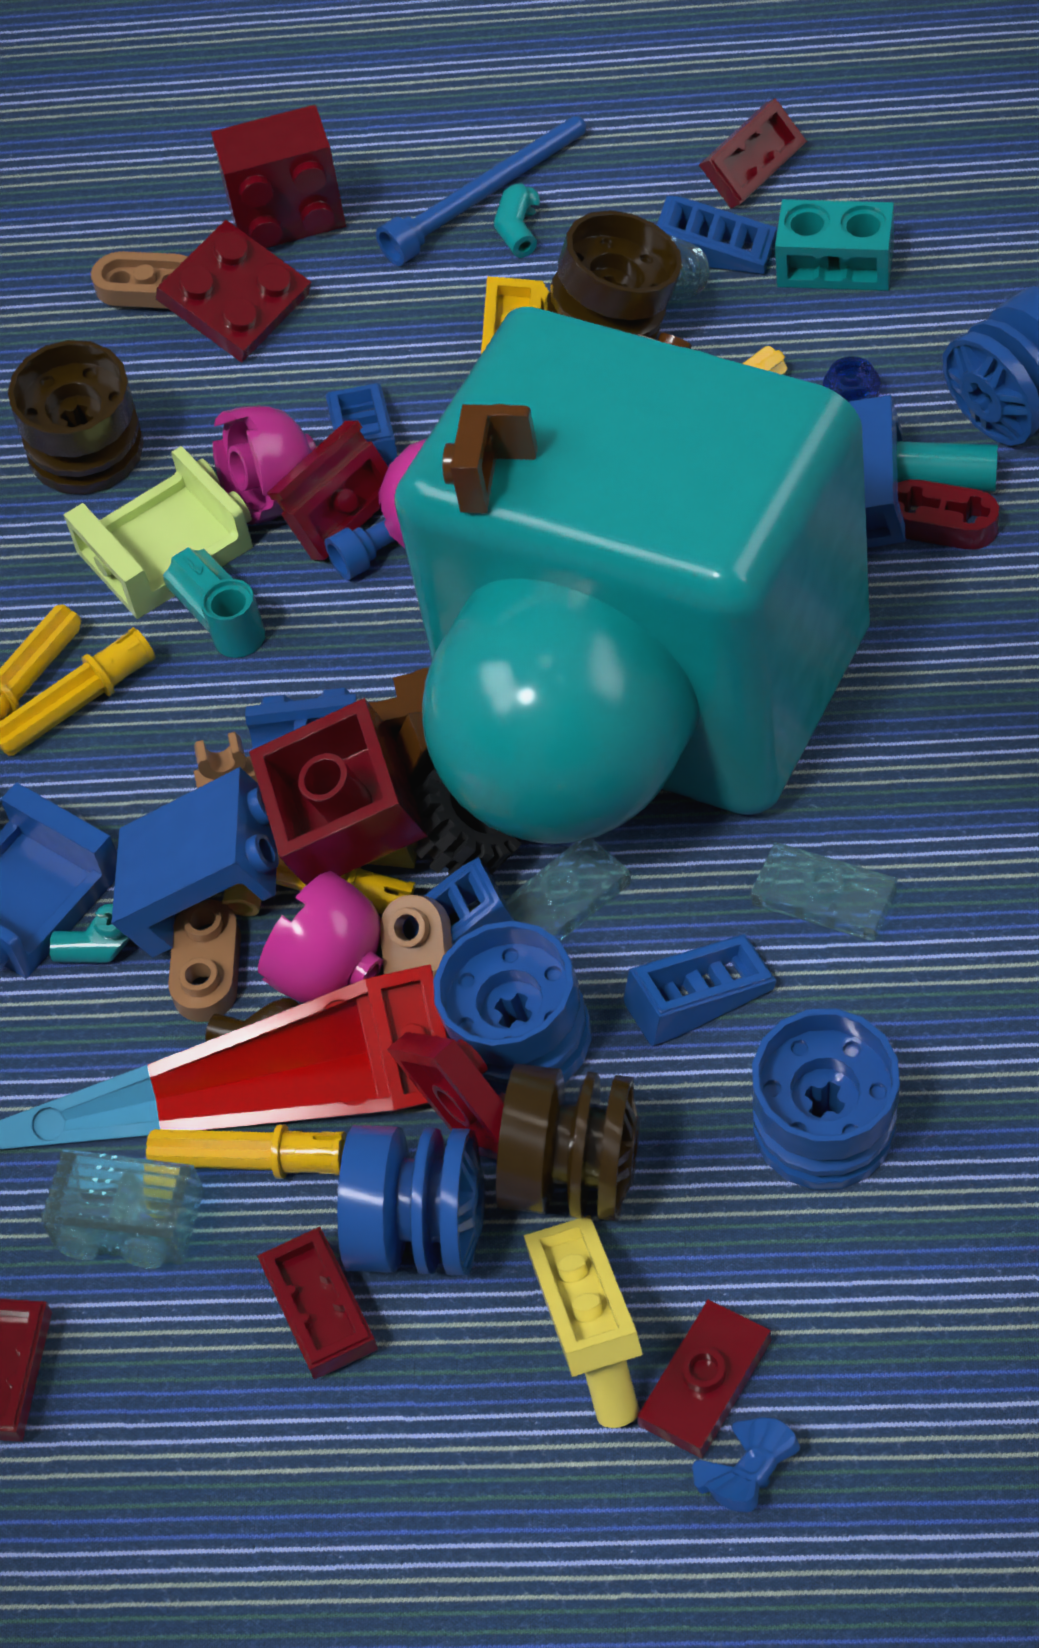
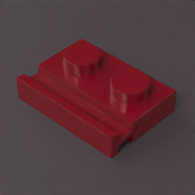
[267,421,388,560]

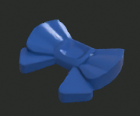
[692,1417,800,1512]

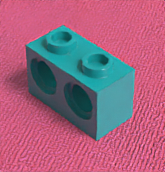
[775,199,894,291]

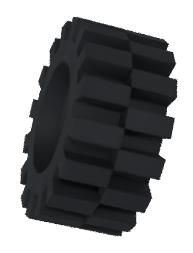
[413,768,522,877]

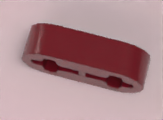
[898,479,999,550]

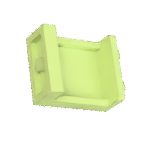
[63,446,253,619]

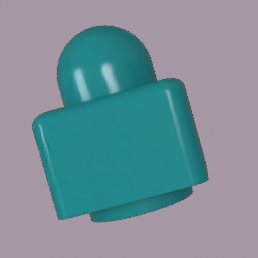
[395,307,870,844]

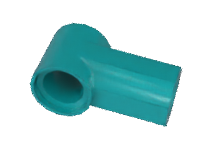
[163,547,265,658]

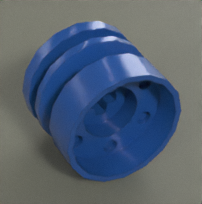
[943,286,1039,446]
[433,920,592,1095]
[752,1008,900,1190]
[337,1125,485,1276]

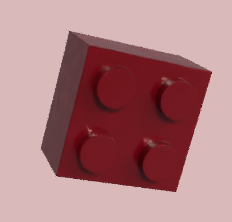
[211,104,346,248]
[249,698,427,885]

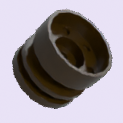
[544,210,682,340]
[8,340,144,495]
[496,1064,640,1223]

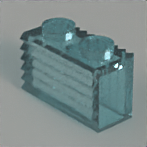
[41,1149,204,1269]

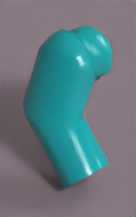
[493,183,540,258]
[50,903,130,963]

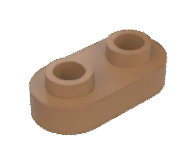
[91,251,187,308]
[380,895,453,977]
[168,899,241,1022]

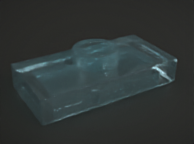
[504,838,632,941]
[751,842,897,942]

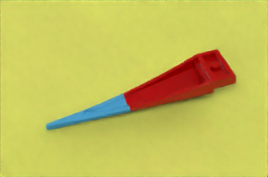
[0,964,447,1150]

